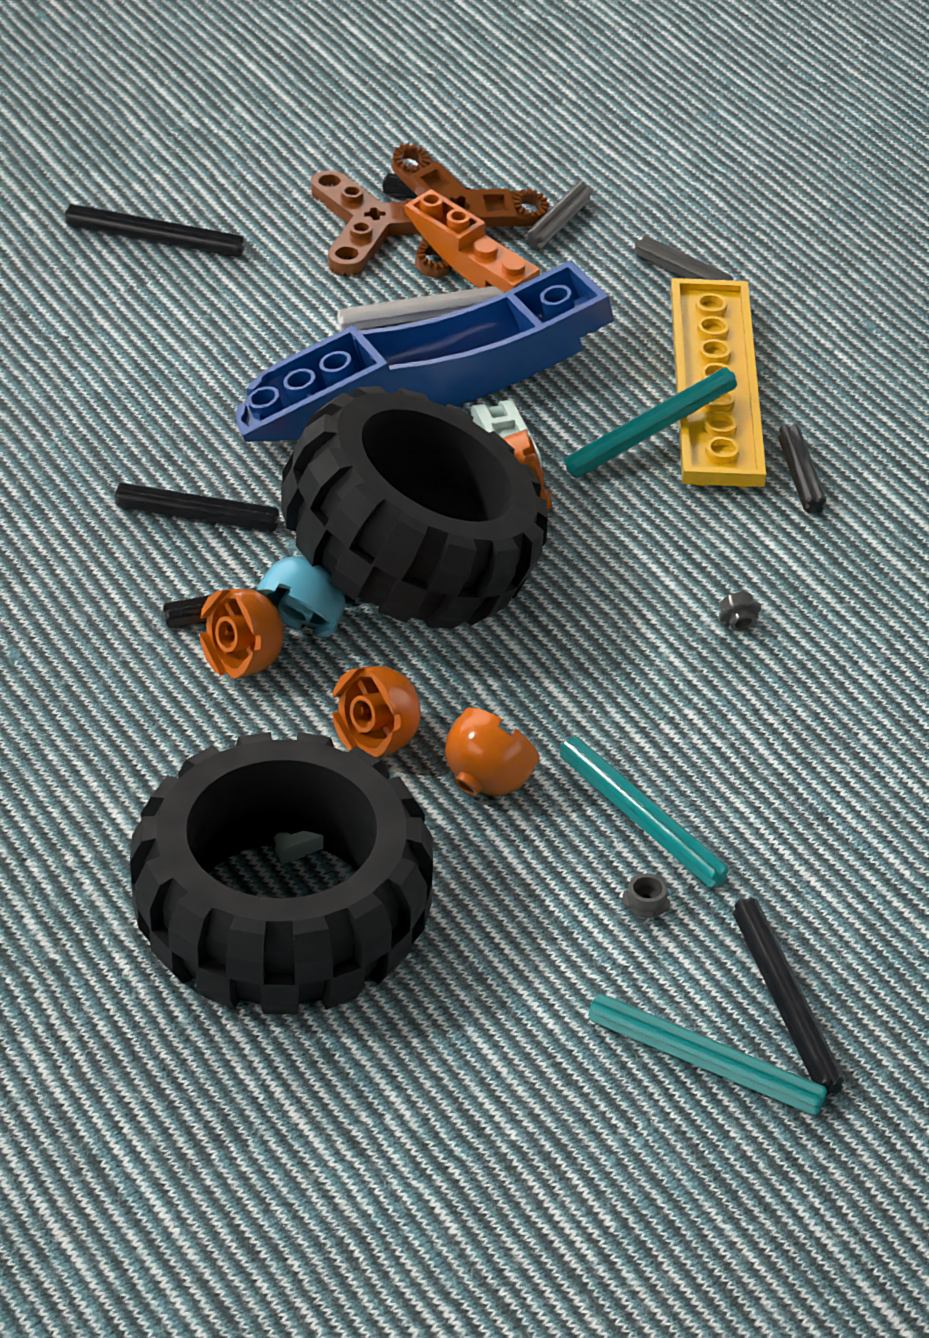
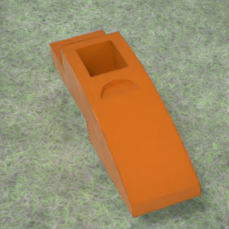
[404,189,540,292]

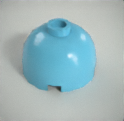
[256,556,345,637]

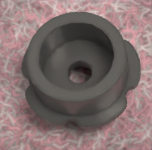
[719,592,761,631]
[622,873,670,918]

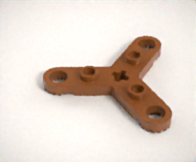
[391,143,549,278]
[311,170,463,277]

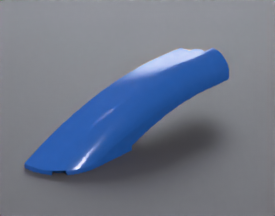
[236,260,614,442]

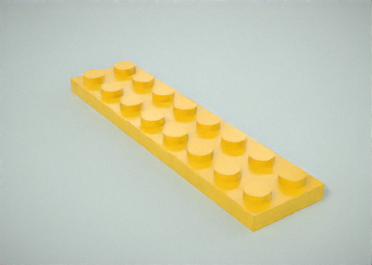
[670,278,766,488]

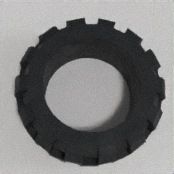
[281,386,548,629]
[130,732,433,1014]

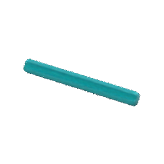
[564,368,737,478]
[560,736,729,889]
[588,993,827,1115]

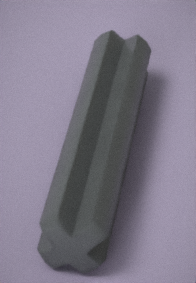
[525,182,593,250]
[634,235,734,281]

